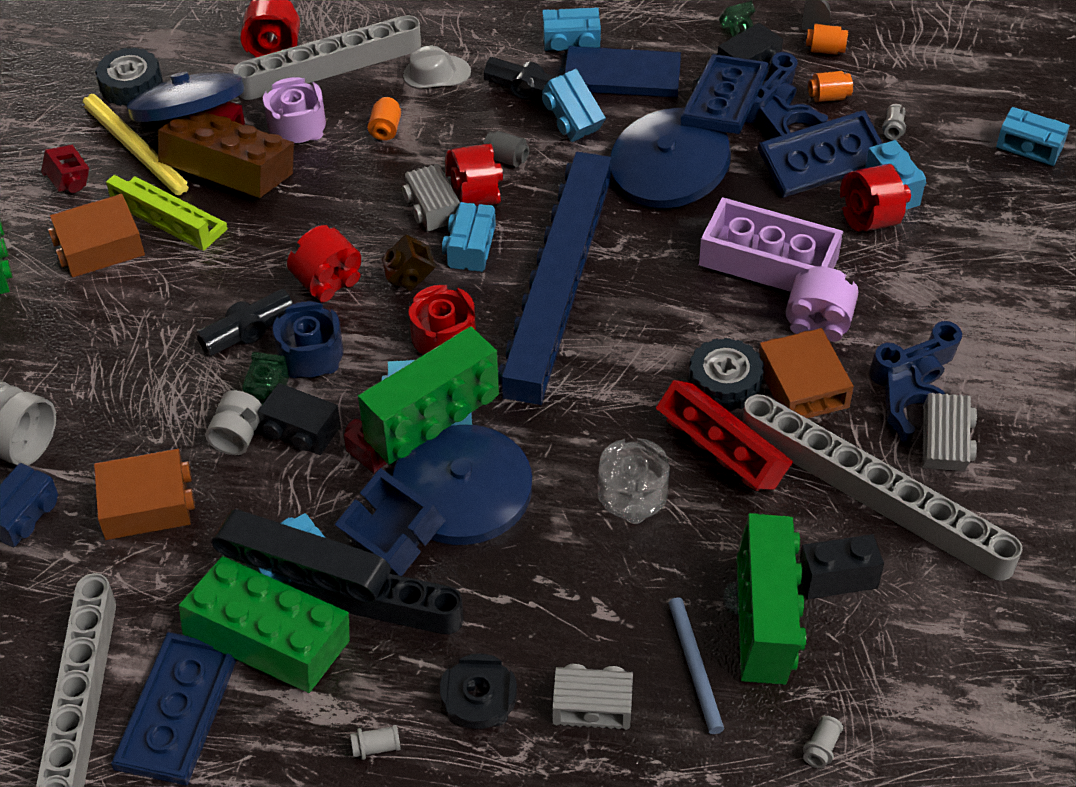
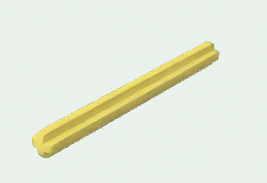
[83,94,189,196]

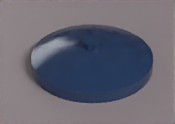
[127,72,245,122]
[610,108,731,208]
[393,425,532,545]

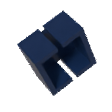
[335,468,446,576]

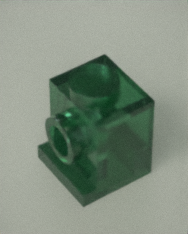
[242,352,289,405]

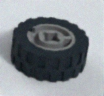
[95,48,163,106]
[688,338,764,411]

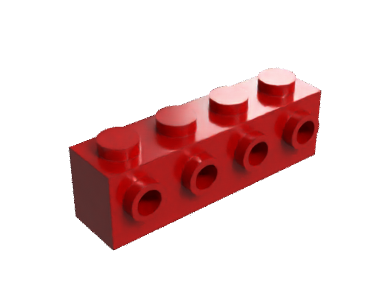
[656,380,793,491]

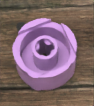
[263,77,326,143]
[786,267,859,342]

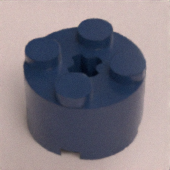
[273,301,344,378]

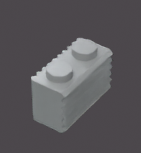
[402,163,460,231]
[922,393,977,471]
[553,664,633,730]

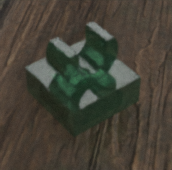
[719,1,755,37]

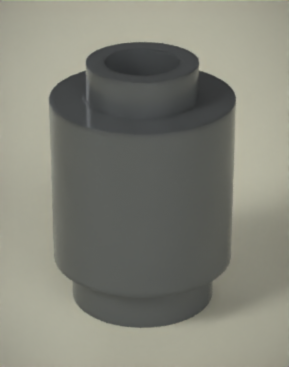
[483,131,529,167]

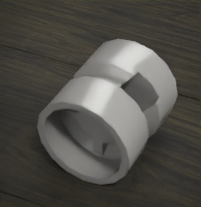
[205,390,262,455]

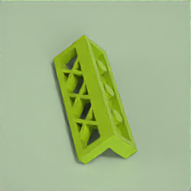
[106,175,228,251]

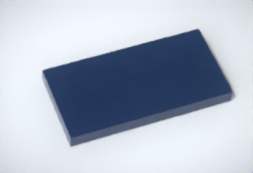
[565,46,681,97]
[681,54,768,134]
[757,110,883,198]
[111,632,237,786]

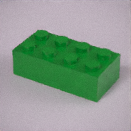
[358,326,499,465]
[736,513,806,685]
[179,556,350,693]

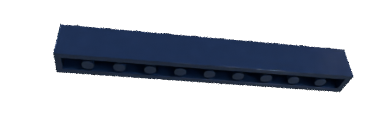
[498,152,612,405]

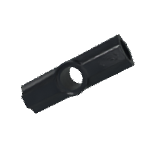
[483,57,557,100]
[195,289,293,356]

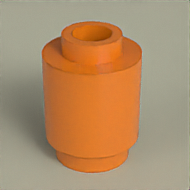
[806,24,848,55]
[808,71,853,102]
[367,97,401,141]

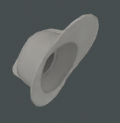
[403,45,471,89]

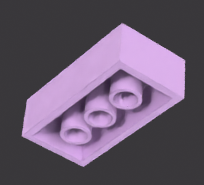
[699,197,843,292]

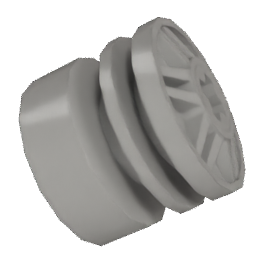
[0,380,56,466]

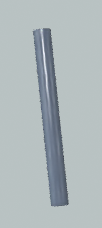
[668,598,724,734]

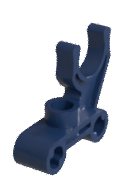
[745,52,828,138]
[869,321,962,442]

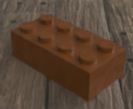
[158,110,294,198]

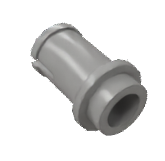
[882,104,906,140]
[803,716,843,768]
[350,725,400,760]

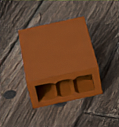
[48,194,145,278]
[759,328,854,418]
[94,449,195,540]

